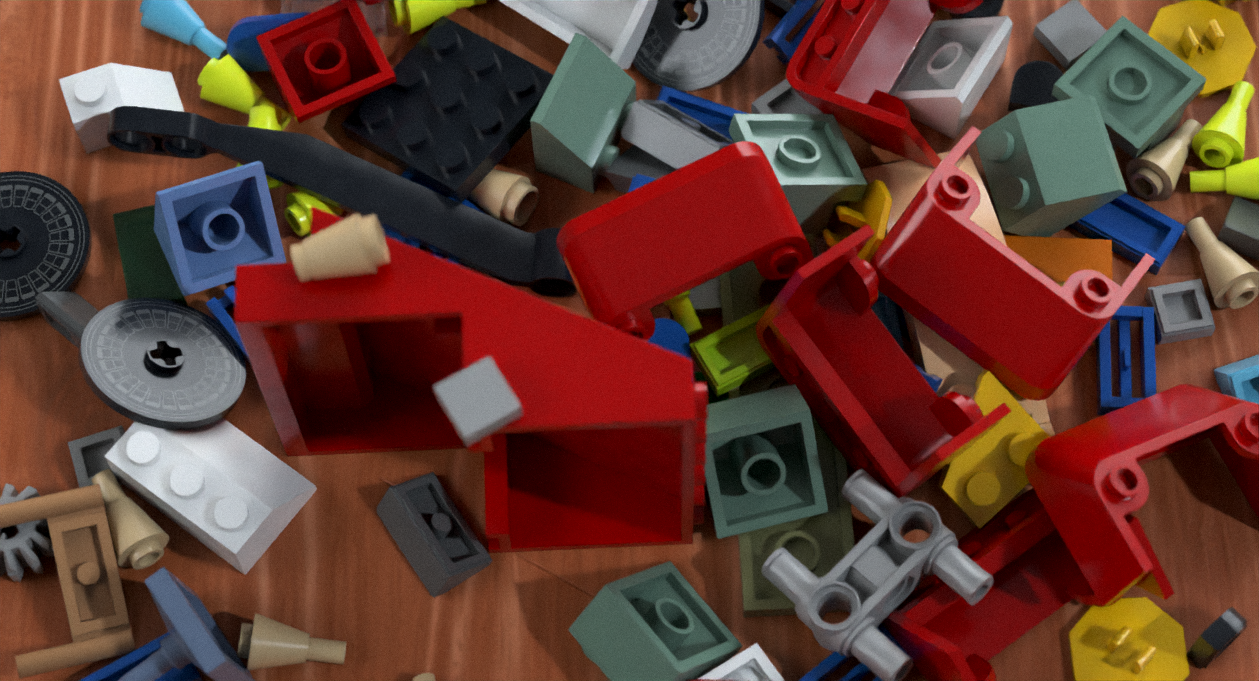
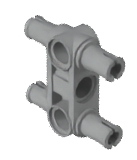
[761,469,994,681]

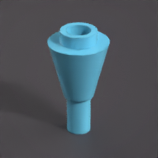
[139,0,228,60]

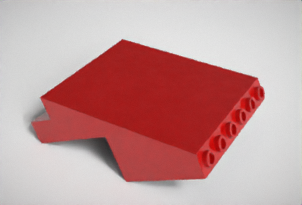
[235,206,708,553]

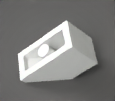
[59,63,185,153]

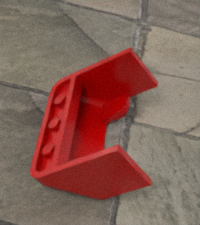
[786,0,983,169]
[869,126,1156,401]
[556,141,814,341]
[756,224,1012,498]
[1025,384,1259,607]
[883,488,1175,681]

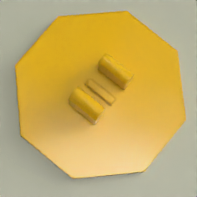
[1148,0,1257,98]
[822,179,893,263]
[1068,597,1190,681]

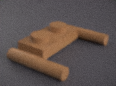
[0,484,135,679]

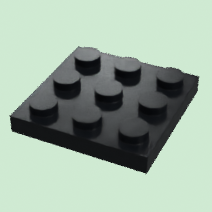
[341,16,553,203]

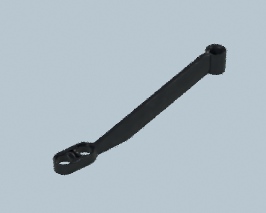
[106,106,577,298]

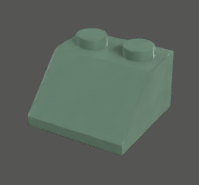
[530,33,636,193]
[976,95,1127,237]
[704,384,828,539]
[568,561,742,681]

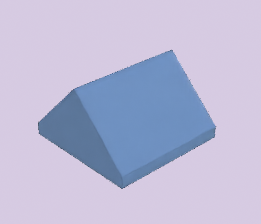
[154,161,287,296]

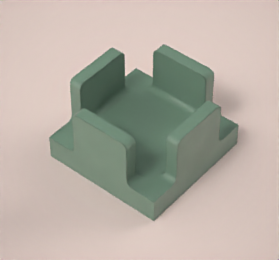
[1052,15,1207,159]
[728,114,867,234]

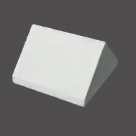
[888,16,1013,140]

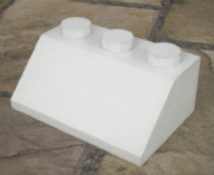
[104,418,317,575]

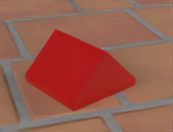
[256,0,397,123]

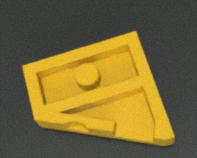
[937,370,1050,529]

